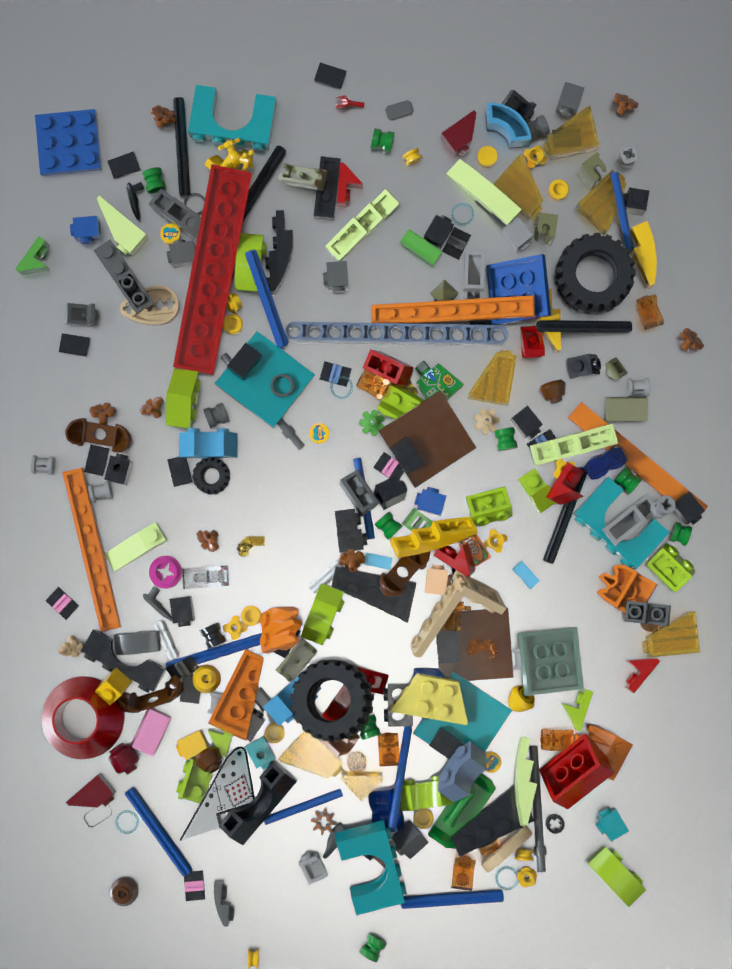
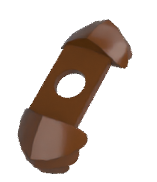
[65,418,132,452]
[380,551,430,597]
[117,675,184,713]

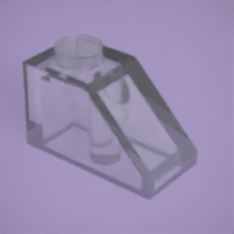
[182,565,229,589]

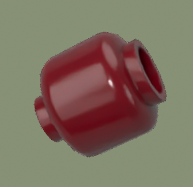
[108,742,139,775]

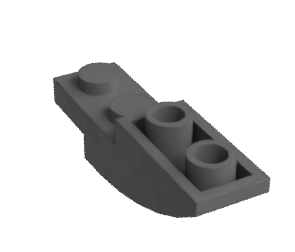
[149,189,201,241]
[93,239,154,314]

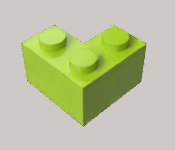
[166,368,201,428]

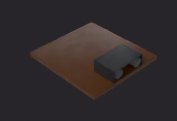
[378,390,476,488]
[436,608,514,681]

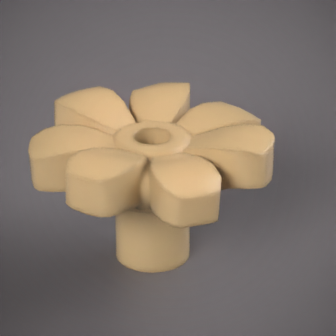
[474,408,500,435]
[58,636,84,658]

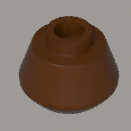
[539,379,566,404]
[195,746,222,773]
[110,877,138,906]

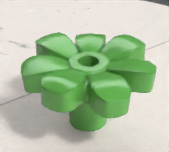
[359,410,385,436]

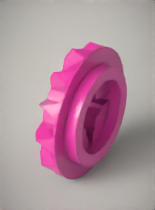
[149,556,182,589]

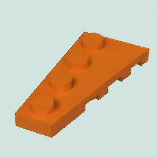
[208,649,264,741]

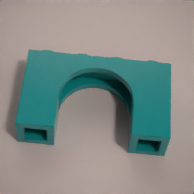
[188,85,277,151]
[573,477,670,569]
[335,820,407,916]

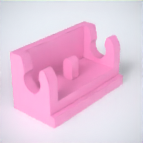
[131,708,171,756]

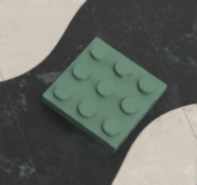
[518,627,584,696]

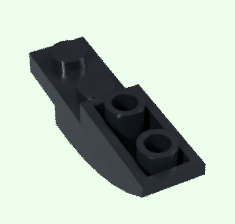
[265,210,293,295]

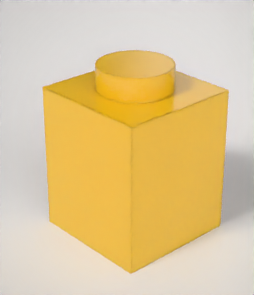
[95,667,131,705]
[176,730,209,760]

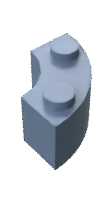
[438,741,486,802]

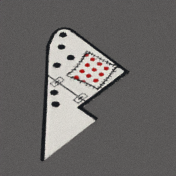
[180,746,255,841]

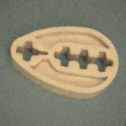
[120,285,180,326]
[481,826,533,873]

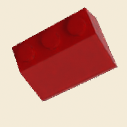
[539,733,614,810]

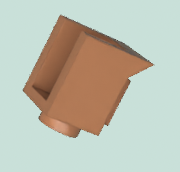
[321,733,360,757]

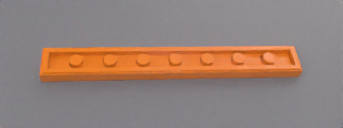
[372,295,535,324]
[568,402,708,515]
[62,468,122,632]

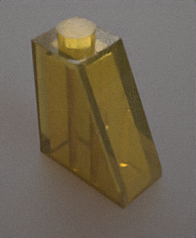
[543,106,599,161]
[493,154,544,220]
[576,169,627,236]
[467,350,517,406]
[643,611,700,657]
[278,732,343,779]

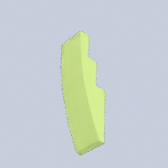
[446,159,522,225]
[325,189,401,261]
[530,424,618,465]
[515,737,537,827]

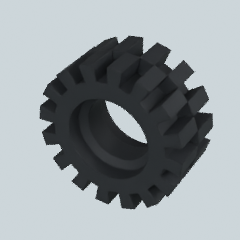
[192,457,230,495]

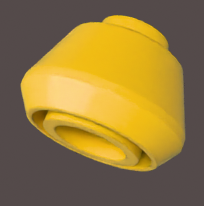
[192,665,221,693]
[508,685,535,713]

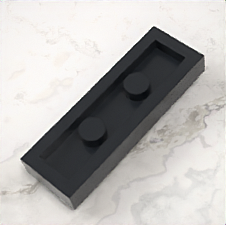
[313,156,341,220]

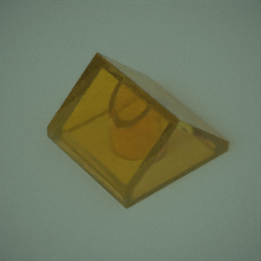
[341,772,383,802]

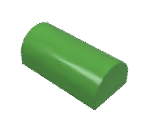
[400,229,442,266]

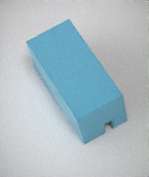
[364,552,392,570]
[512,561,540,589]

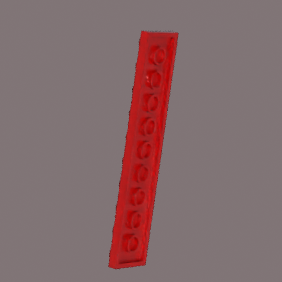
[173,164,252,375]

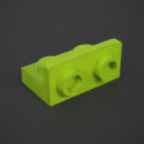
[377,382,424,419]
[466,486,513,526]
[646,543,695,593]
[176,757,213,804]

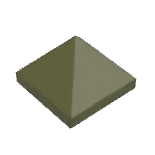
[430,279,459,301]
[606,357,628,380]

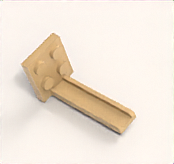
[410,570,506,658]

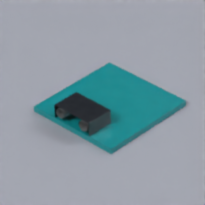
[215,331,315,428]
[412,671,512,759]

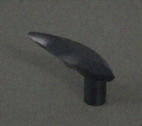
[126,182,144,220]

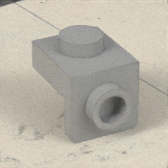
[298,852,328,885]

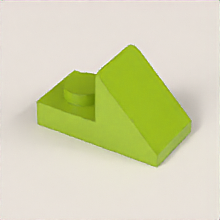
[517,468,556,513]
[561,689,593,731]
[208,729,233,758]

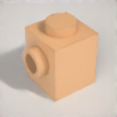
[424,565,452,595]

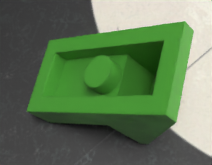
[15,236,50,275]

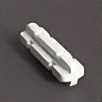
[308,561,343,594]
[154,620,179,660]

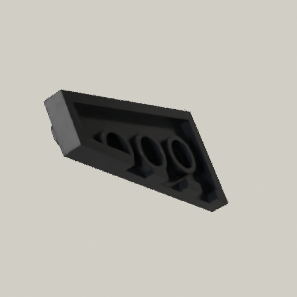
[331,566,417,623]
[450,783,535,857]

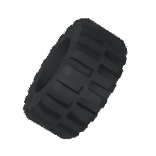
[555,233,636,314]
[290,660,374,741]

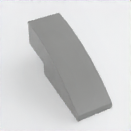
[463,251,485,300]
[602,494,654,546]

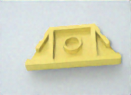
[389,673,468,725]

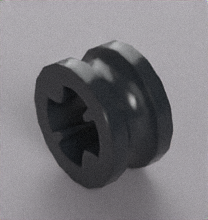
[545,814,565,834]

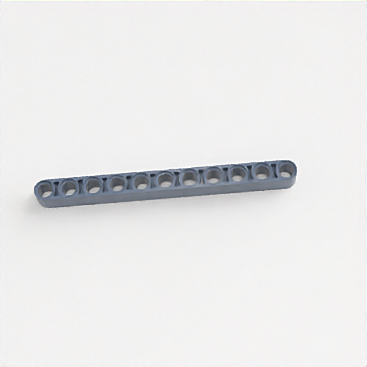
[285,322,509,347]

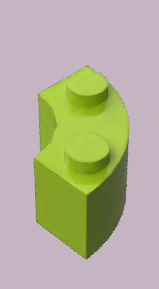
[235,233,267,291]
[300,583,345,646]
[394,775,456,811]
[588,847,647,907]

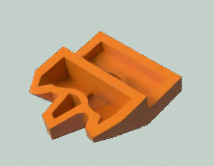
[597,565,657,613]
[260,607,302,654]
[575,724,633,781]

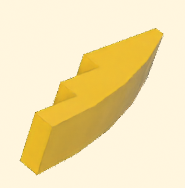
[390,516,478,558]

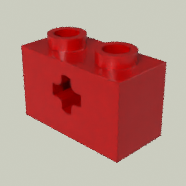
[363,349,414,386]

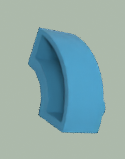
[486,103,532,148]
[179,428,237,458]
[263,670,322,726]

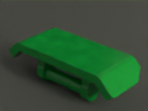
[428,773,496,849]

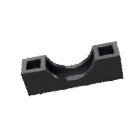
[81,629,167,693]
[220,762,297,845]

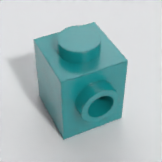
[245,736,276,770]
[596,807,629,842]

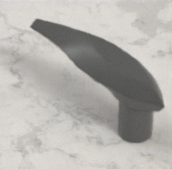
[143,586,172,621]
[323,822,344,859]

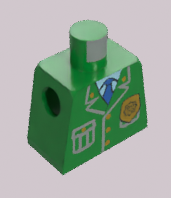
[415,360,464,400]

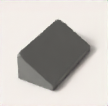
[340,469,380,517]

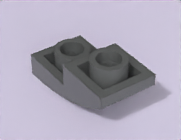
[625,601,671,626]
[114,630,160,655]
[214,880,234,927]

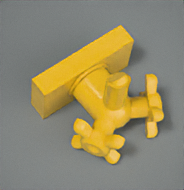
[204,138,254,171]

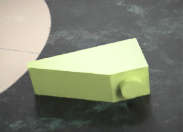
[97,196,148,257]
[105,522,168,572]

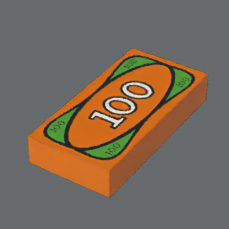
[457,534,491,567]

